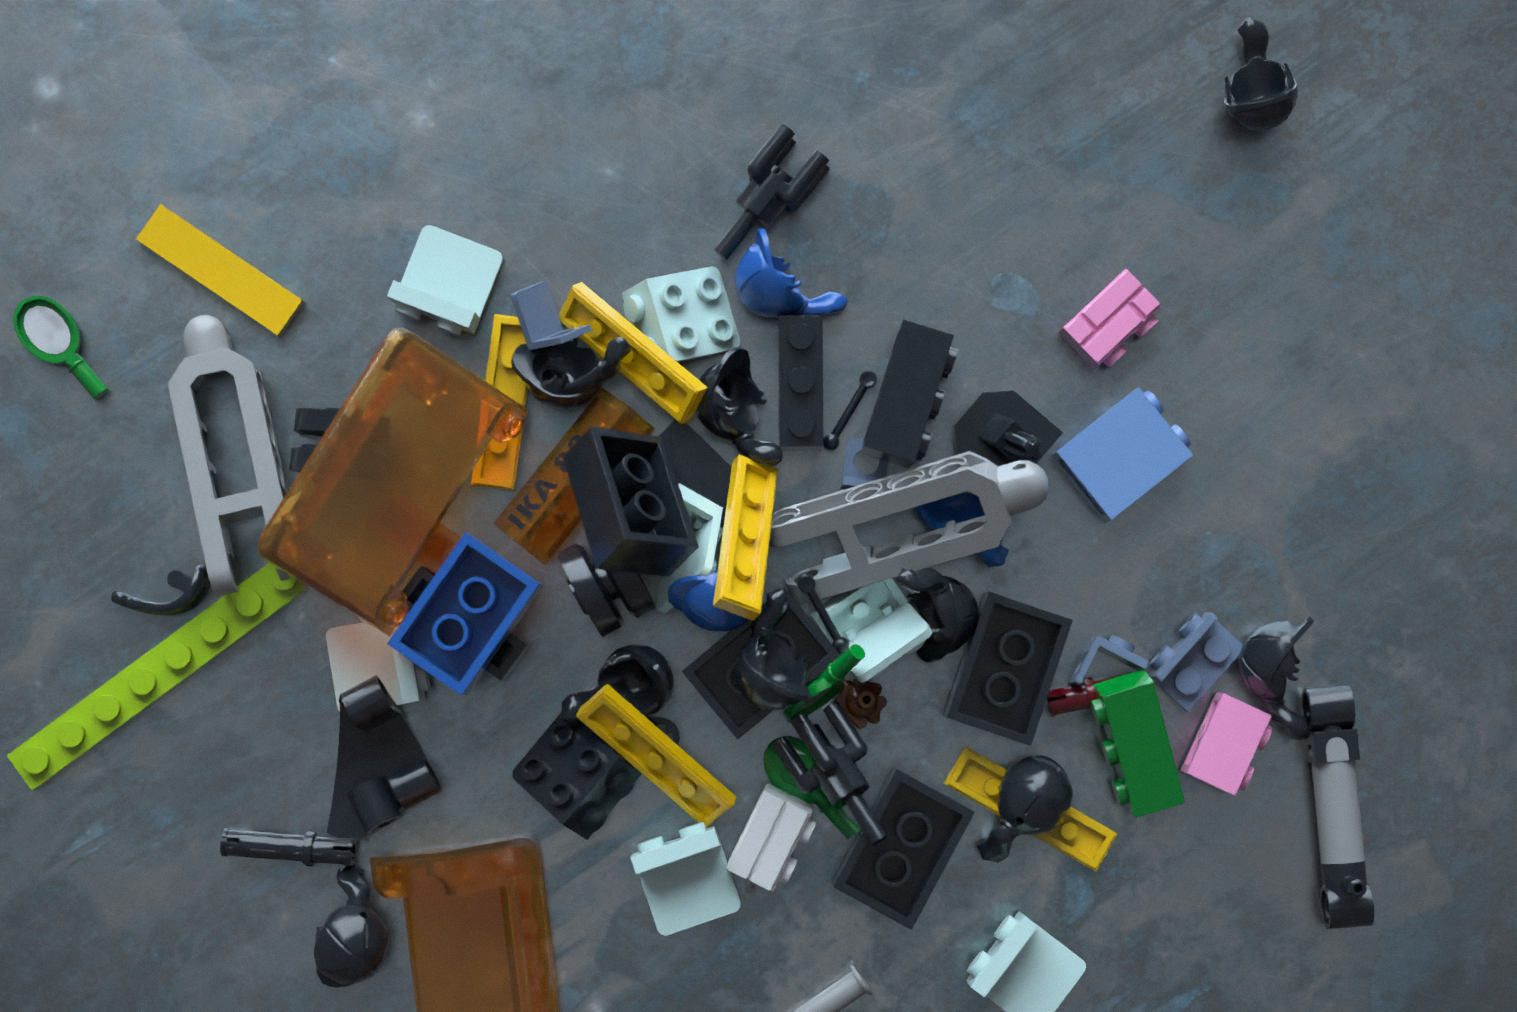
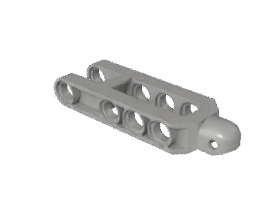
[167,315,304,597]
[769,451,1049,604]

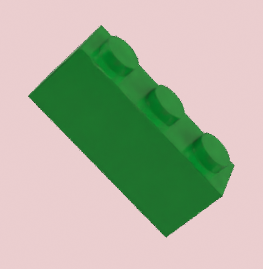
[1090,669,1185,818]

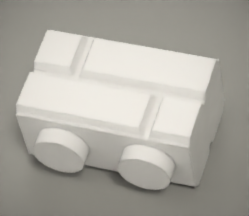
[726,783,817,891]

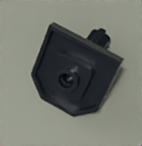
[954,390,1063,469]

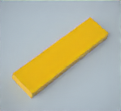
[136,204,305,337]
[559,282,708,424]
[471,314,529,492]
[713,454,778,621]
[576,684,737,828]
[943,746,1117,872]

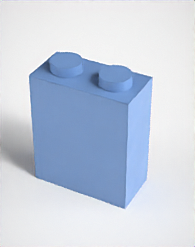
[1052,387,1193,523]

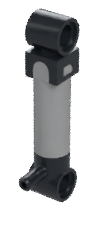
[1301,685,1375,930]

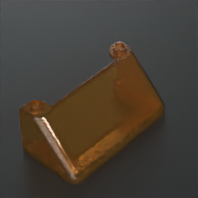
[258,327,529,637]
[370,838,560,1012]

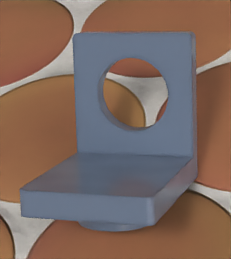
[511,281,592,350]
[840,438,888,489]
[1068,635,1150,686]

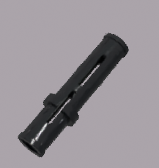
[220,828,357,867]

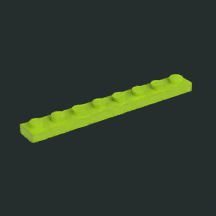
[7,560,318,791]

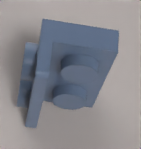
[1149,612,1243,712]

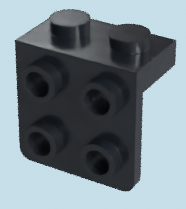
[512,713,642,840]

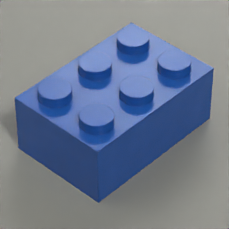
[387,532,544,696]

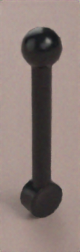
[823,371,877,451]
[797,574,849,654]

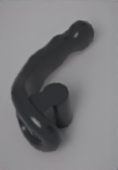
[111,564,210,615]

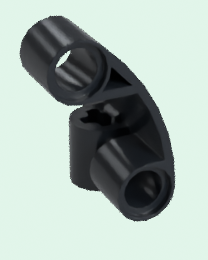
[327,675,442,842]

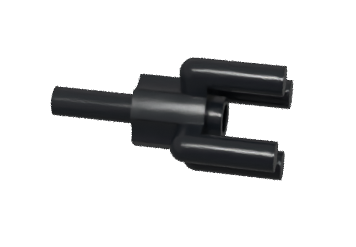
[713,123,830,260]
[772,701,888,846]

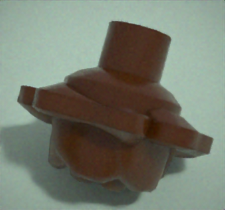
[834,677,887,729]

